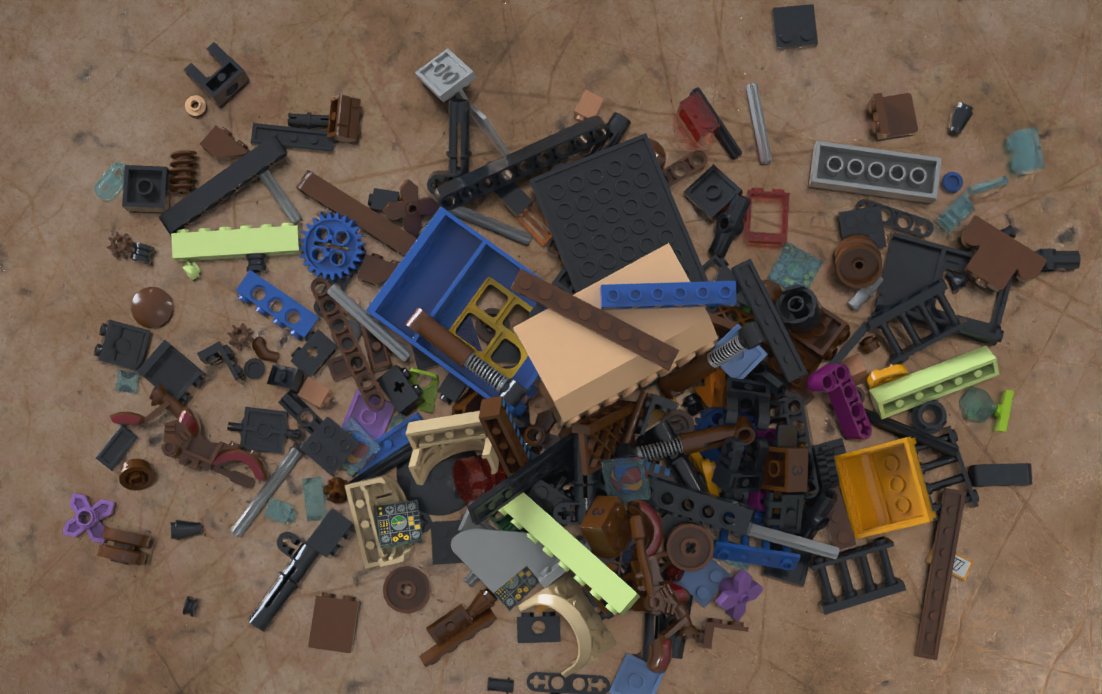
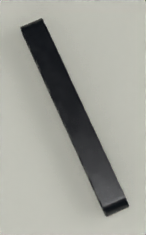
[434,116,610,211]

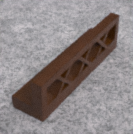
[705,306,773,358]

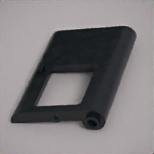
[873,232,1014,346]

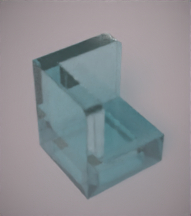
[960,386,997,422]

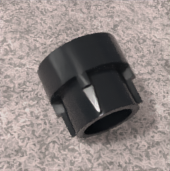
[909,399,947,435]

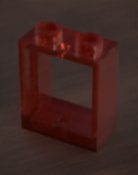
[677,91,720,148]
[743,187,790,246]

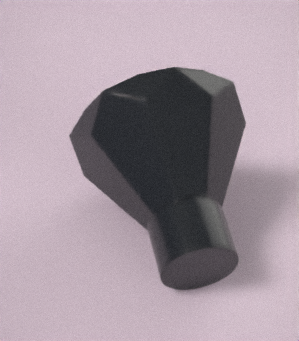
[945,270,969,292]

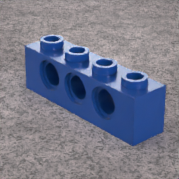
[235,270,321,340]

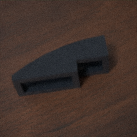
[482,161,533,218]

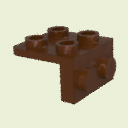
[868,93,918,140]
[696,618,749,649]

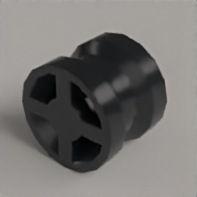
[130,242,155,265]
[246,253,267,273]

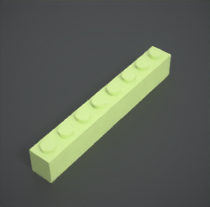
[498,492,640,616]

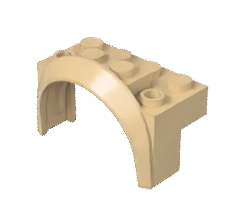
[406,411,499,485]
[345,474,414,569]
[518,571,616,678]

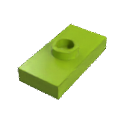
[994,389,1014,434]

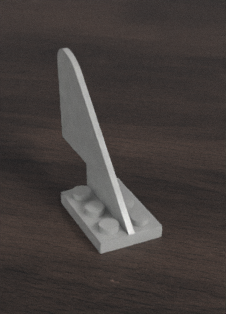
[415,48,510,157]
[451,529,592,593]

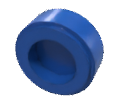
[941,172,963,194]

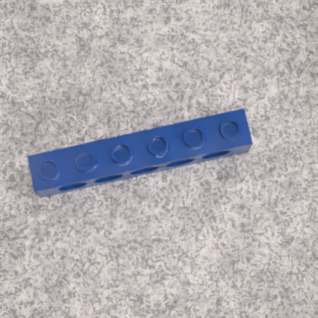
[600,281,737,310]

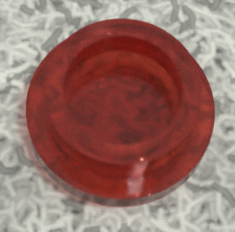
[666,564,685,583]

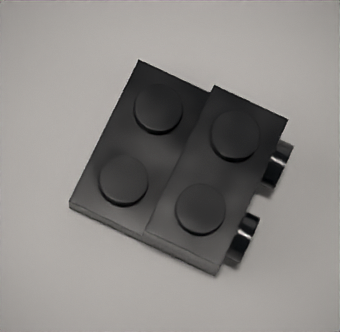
[94,320,150,371]

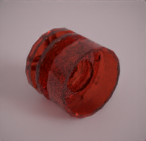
[454,454,506,503]

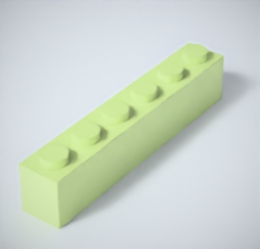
[171,223,301,262]
[869,346,1000,419]

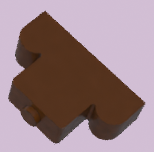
[961,215,1047,292]

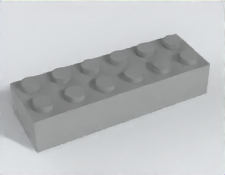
[809,141,942,203]

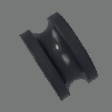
[183,596,199,617]

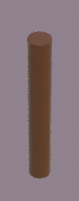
[622,390,649,444]

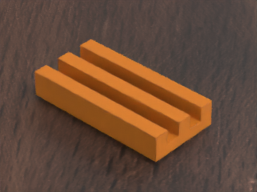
[515,206,552,248]

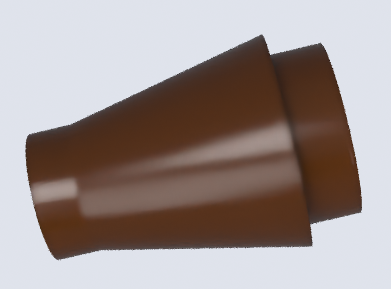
[466,588,498,619]

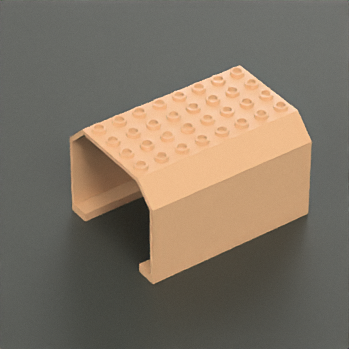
[513,243,718,429]

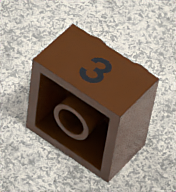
[760,446,808,492]
[579,496,632,558]

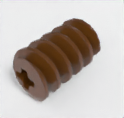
[168,150,197,196]

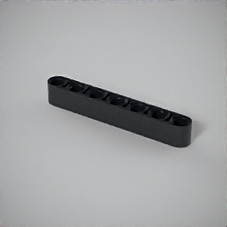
[159,136,288,236]

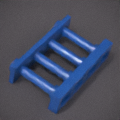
[711,510,800,571]

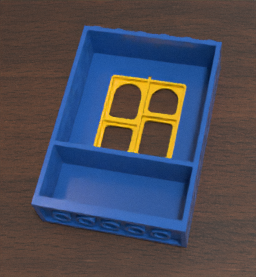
[366,207,543,418]

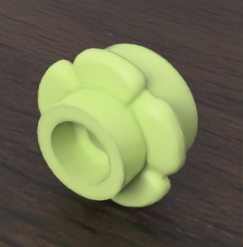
[182,261,201,281]

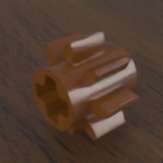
[107,232,134,258]
[227,323,254,350]
[324,477,348,503]

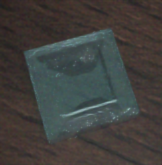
[115,370,140,394]

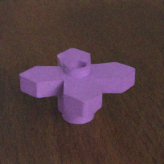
[63,493,115,543]
[715,569,763,622]

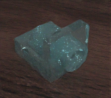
[263,497,297,526]

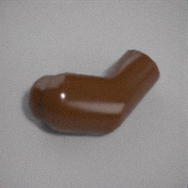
[252,337,279,363]

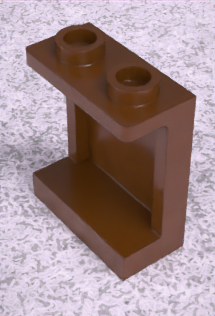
[308,592,360,653]

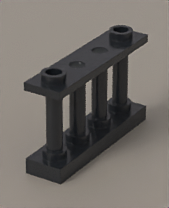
[867,277,968,365]
[915,426,980,523]
[807,536,906,615]

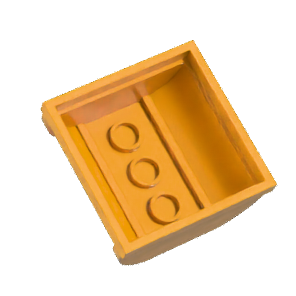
[834,436,937,539]

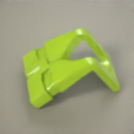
[410,368,439,413]

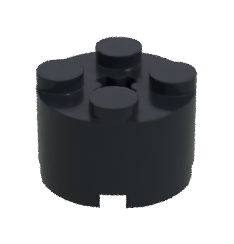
[775,284,823,333]

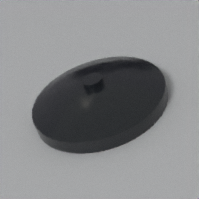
[396,444,481,516]

